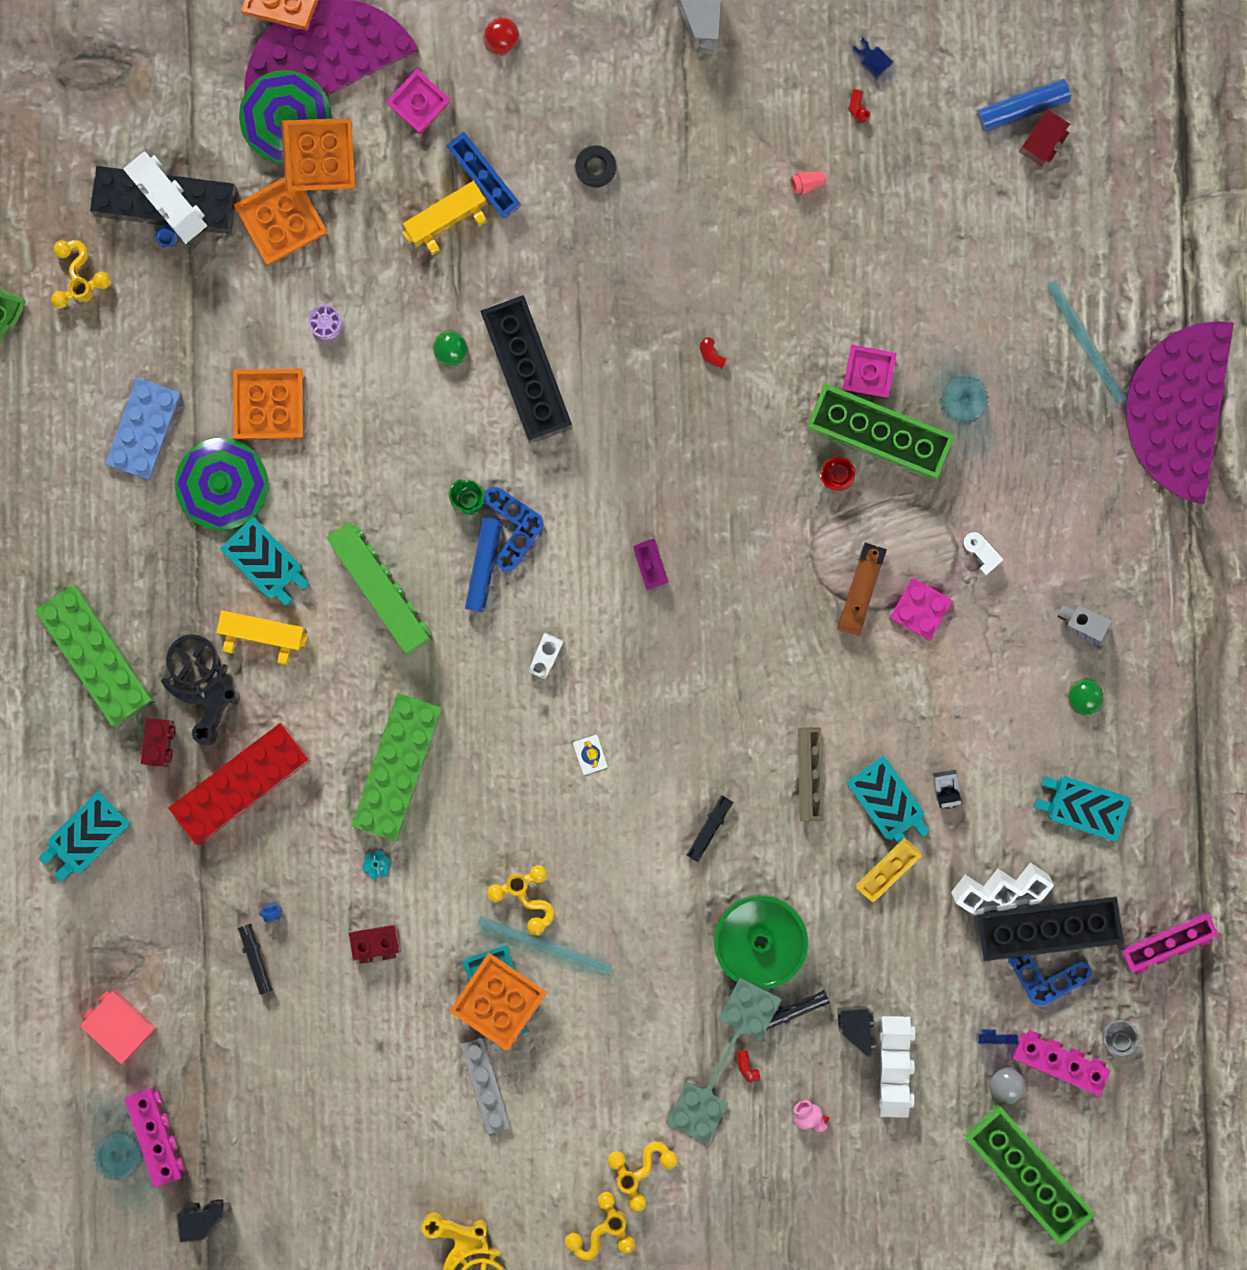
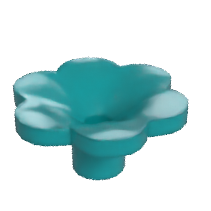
[362,850,391,879]

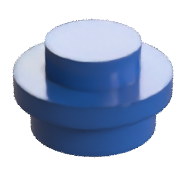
[155,224,178,247]
[259,903,283,922]

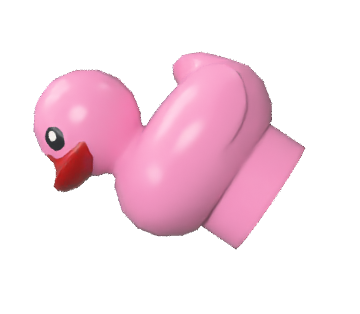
[794,1100,829,1132]

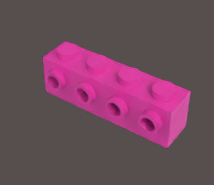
[1118,913,1219,974]
[1010,1029,1111,1096]
[124,1086,186,1188]

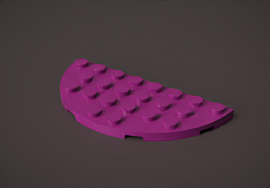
[244,0,419,96]
[1125,322,1234,505]

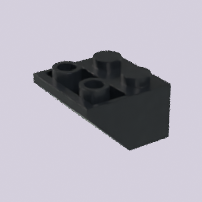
[837,1006,876,1057]
[176,1199,230,1243]

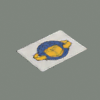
[573,734,608,775]

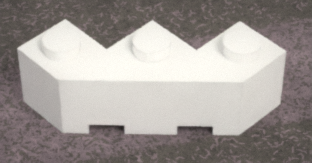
[123,151,207,244]
[951,863,1054,915]
[879,1016,915,1117]

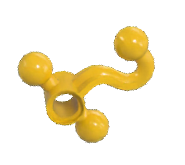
[51,240,111,309]
[486,865,555,936]
[607,1142,678,1212]
[564,1192,635,1261]

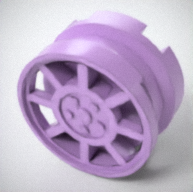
[308,305,343,340]

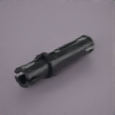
[686,795,734,863]
[237,923,274,995]
[766,990,830,1031]

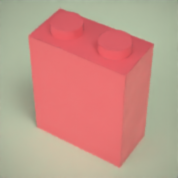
[80,990,157,1064]

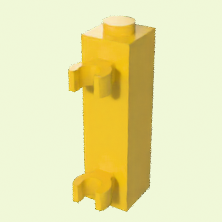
[402,181,487,255]
[216,610,308,665]

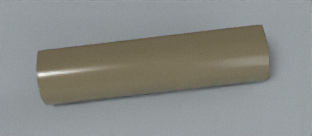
[798,727,824,821]

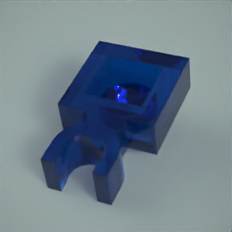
[852,37,893,80]
[976,1029,1018,1045]

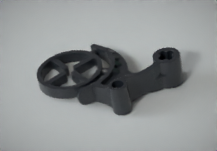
[161,634,241,746]

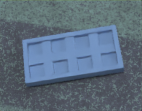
[105,378,181,480]

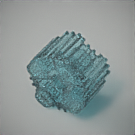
[940,376,989,426]
[94,1130,144,1180]

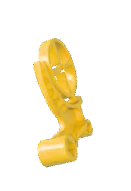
[421,1212,505,1270]

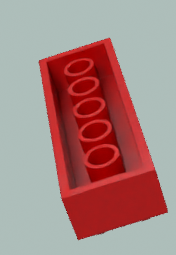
[168,722,311,845]

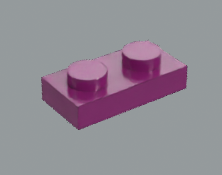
[633,539,669,590]

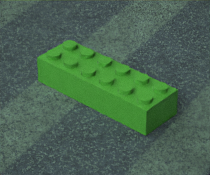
[806,383,955,482]
[326,522,432,656]
[35,584,155,727]
[351,693,443,841]
[963,1104,1096,1246]

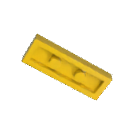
[856,838,922,903]

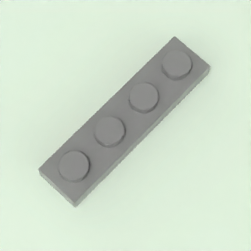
[461,1037,511,1135]

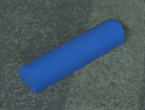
[976,79,1071,133]
[446,132,521,219]
[464,518,502,613]

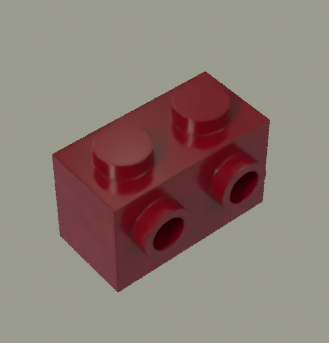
[1019,109,1070,167]
[140,717,176,767]
[349,924,401,964]

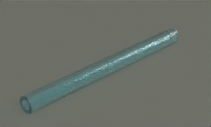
[1047,280,1127,405]
[477,916,612,976]

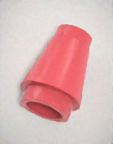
[790,171,826,195]

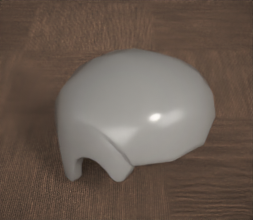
[1104,1020,1139,1058]
[989,1067,1027,1105]

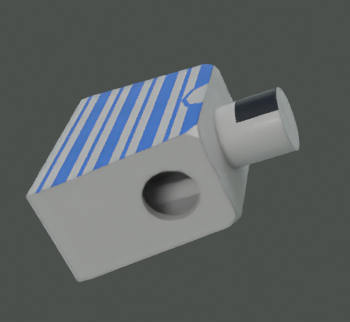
[1057,605,1112,648]

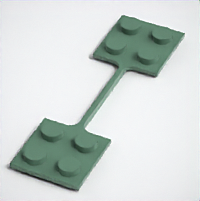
[666,978,782,1145]

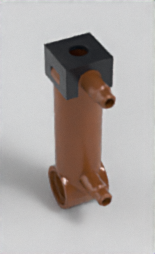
[837,542,887,636]

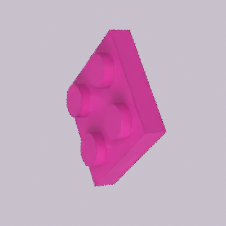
[386,69,451,134]
[842,344,897,400]
[889,578,953,641]

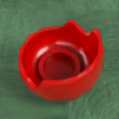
[483,17,520,55]
[819,456,856,491]

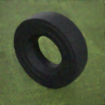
[575,145,616,188]

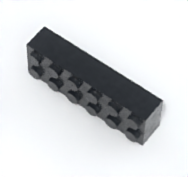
[90,166,238,234]
[480,295,573,444]
[974,896,1124,962]

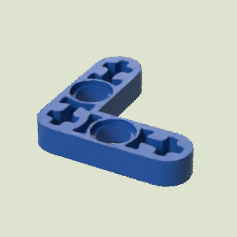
[485,487,544,572]
[1008,956,1092,1006]

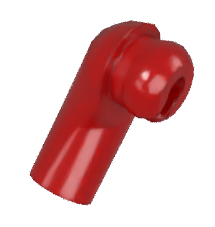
[848,89,871,123]
[699,337,727,369]
[736,1050,760,1083]

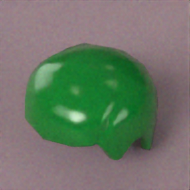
[432,330,468,366]
[448,479,485,515]
[1068,678,1104,716]

